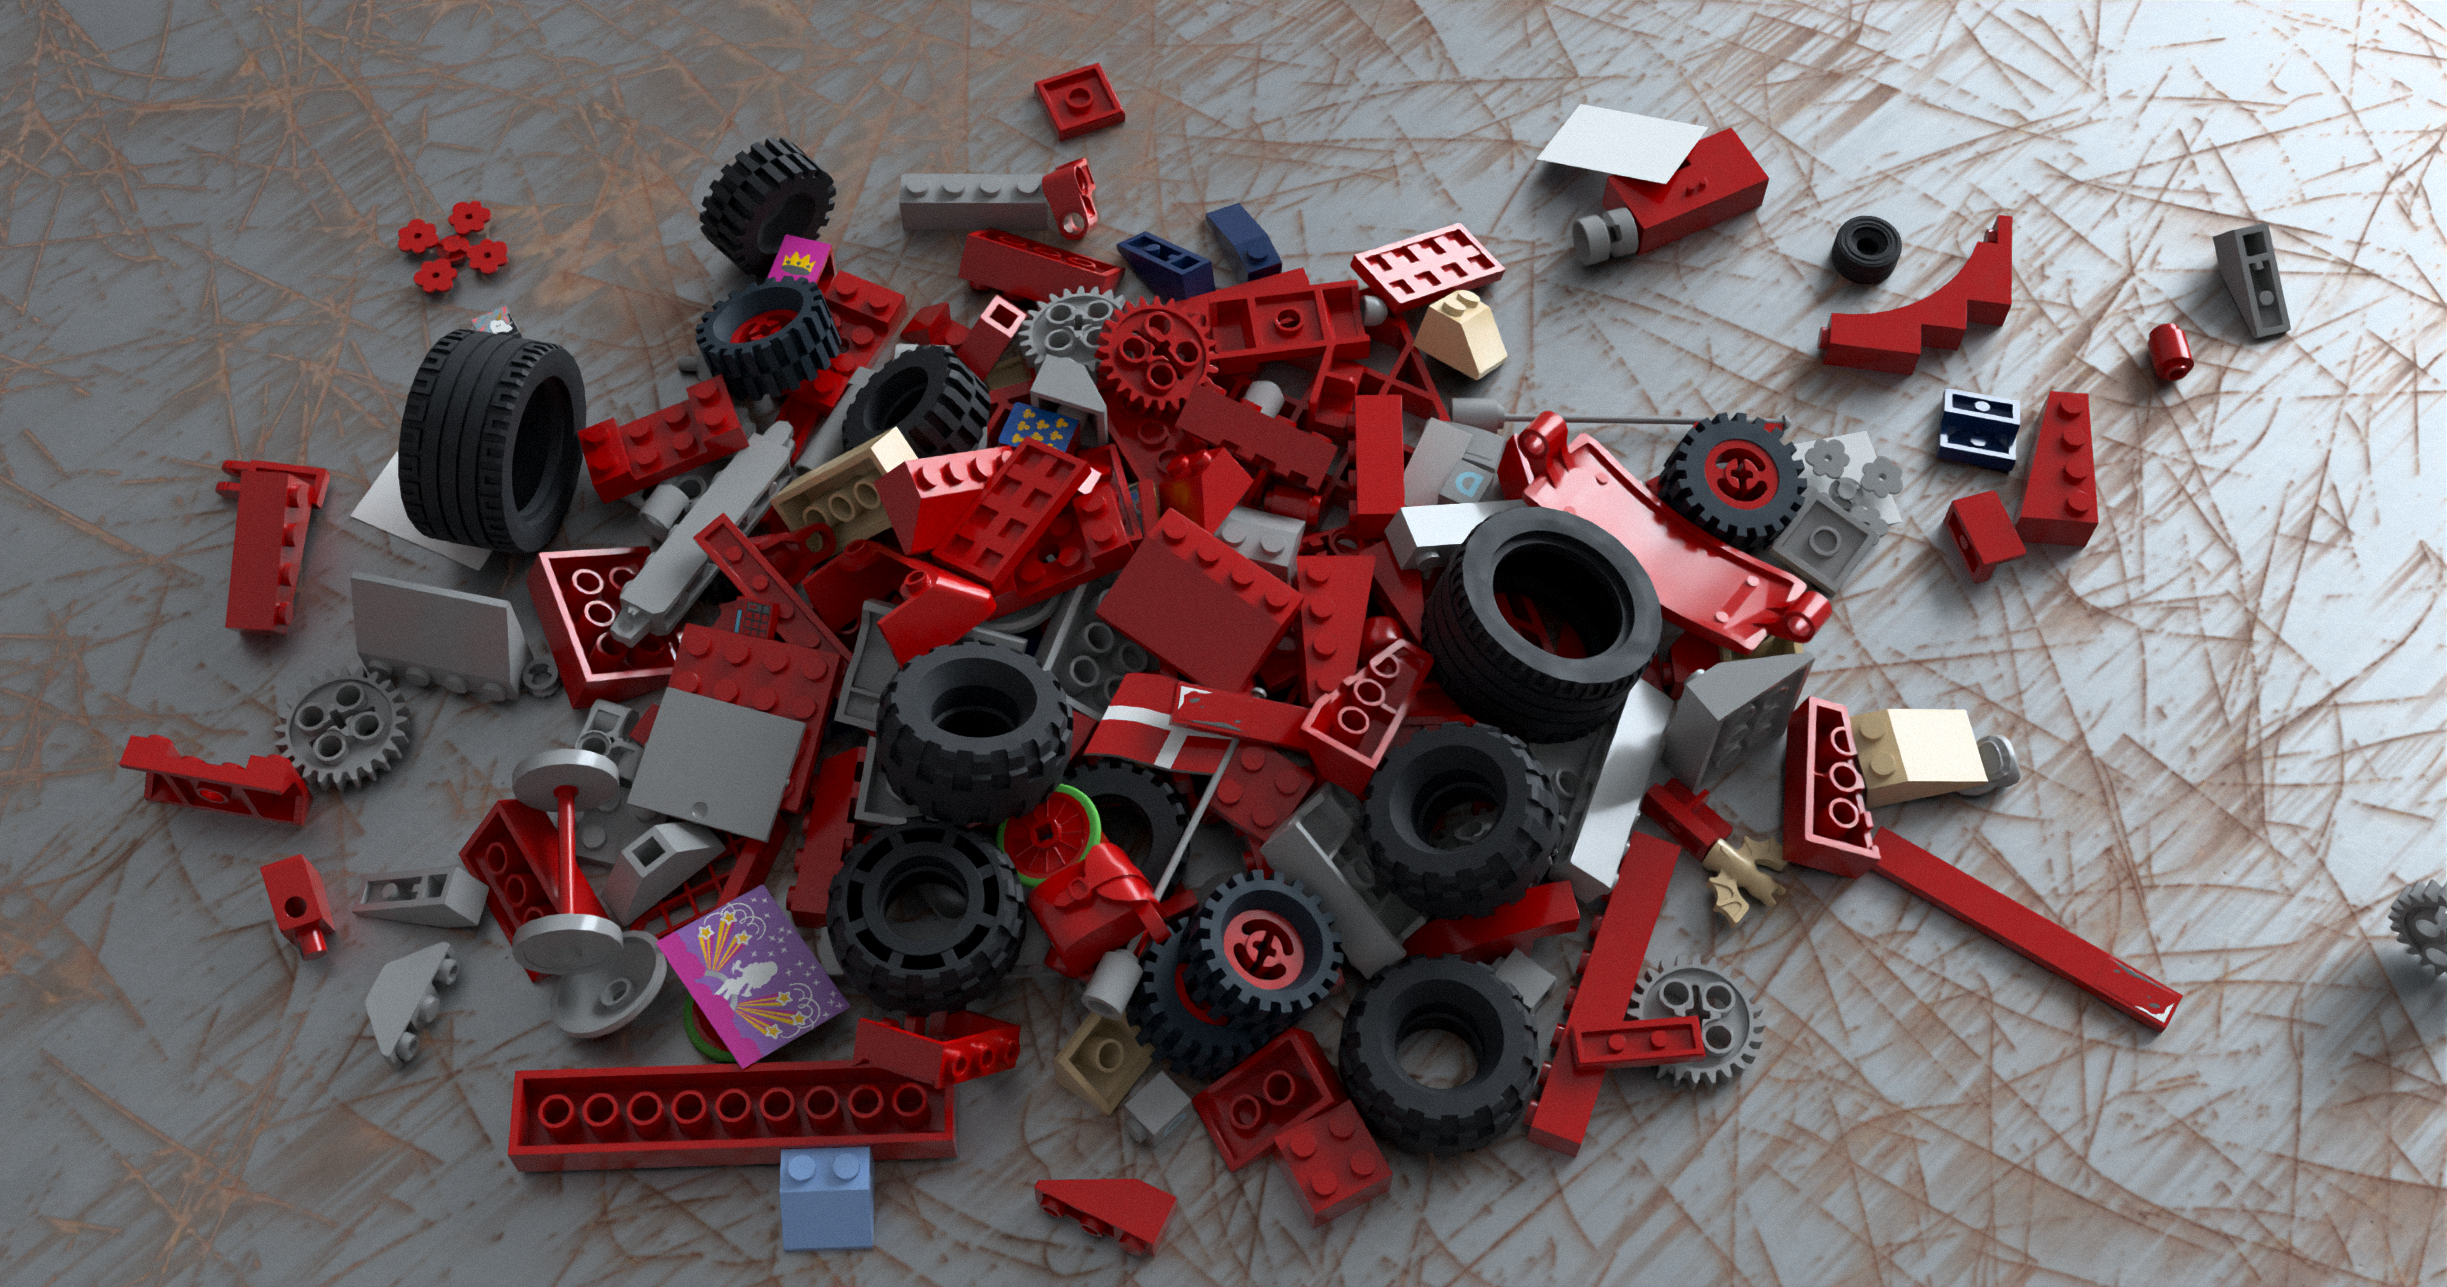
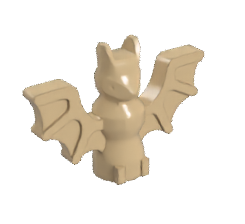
[1702,836,1789,929]

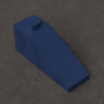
[1205,203,1282,284]
[1116,231,1216,304]

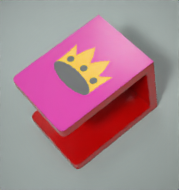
[767,234,837,294]

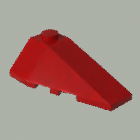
[1298,638,1435,797]

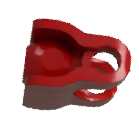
[748,522,837,586]

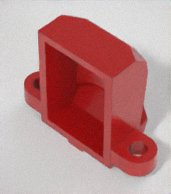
[1027,830,1172,977]

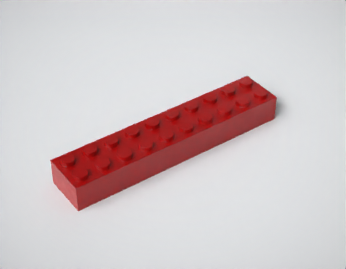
[508,1060,958,1172]

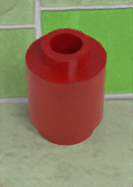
[2147,323,2194,381]
[1263,484,1322,529]

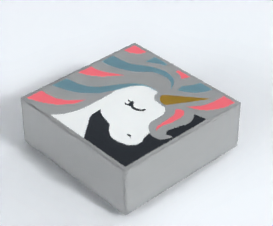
[471,305,522,338]

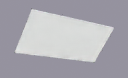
[1404,417,1473,507]

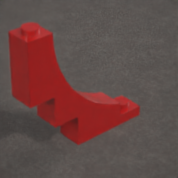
[1817,215,2013,376]

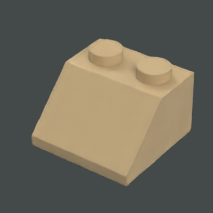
[1413,290,1507,381]

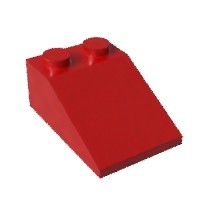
[1191,1027,1349,1173]

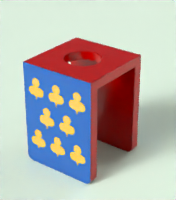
[998,402,1082,458]

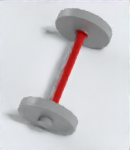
[512,749,623,975]

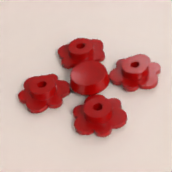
[398,201,508,294]

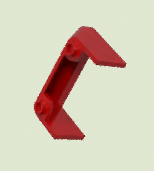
[801,539,997,670]

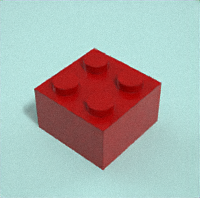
[1272,1099,1393,1230]

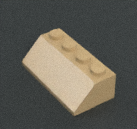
[769,426,918,559]

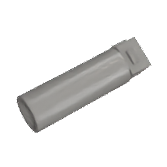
[794,366,878,477]

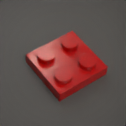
[1200,740,1316,845]

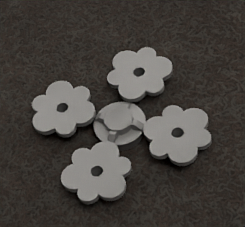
[1797,439,1903,546]

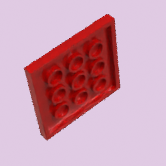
[667,623,844,815]

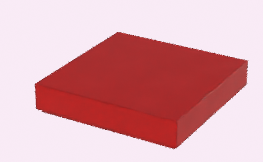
[1034,62,1125,142]

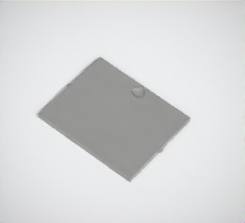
[626,687,807,843]

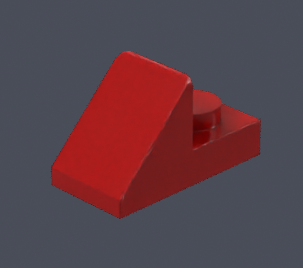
[900,302,971,354]

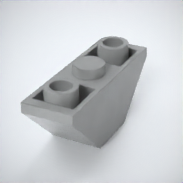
[600,821,726,927]
[364,941,460,1072]

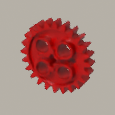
[1094,296,1220,418]

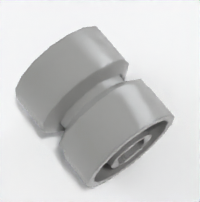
[1572,207,1638,266]

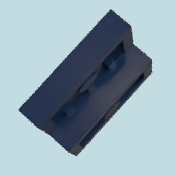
[1936,388,2020,471]

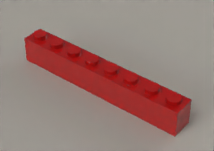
[1523,830,1681,1158]

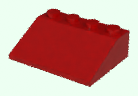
[1095,507,1305,694]
[525,546,683,710]

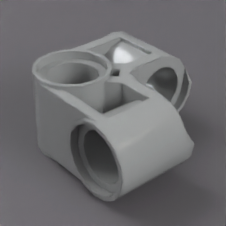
[638,474,708,543]
[574,698,645,789]

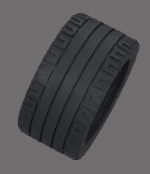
[398,329,587,555]
[1420,507,1663,744]

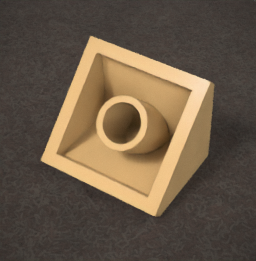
[1053,1010,1155,1116]

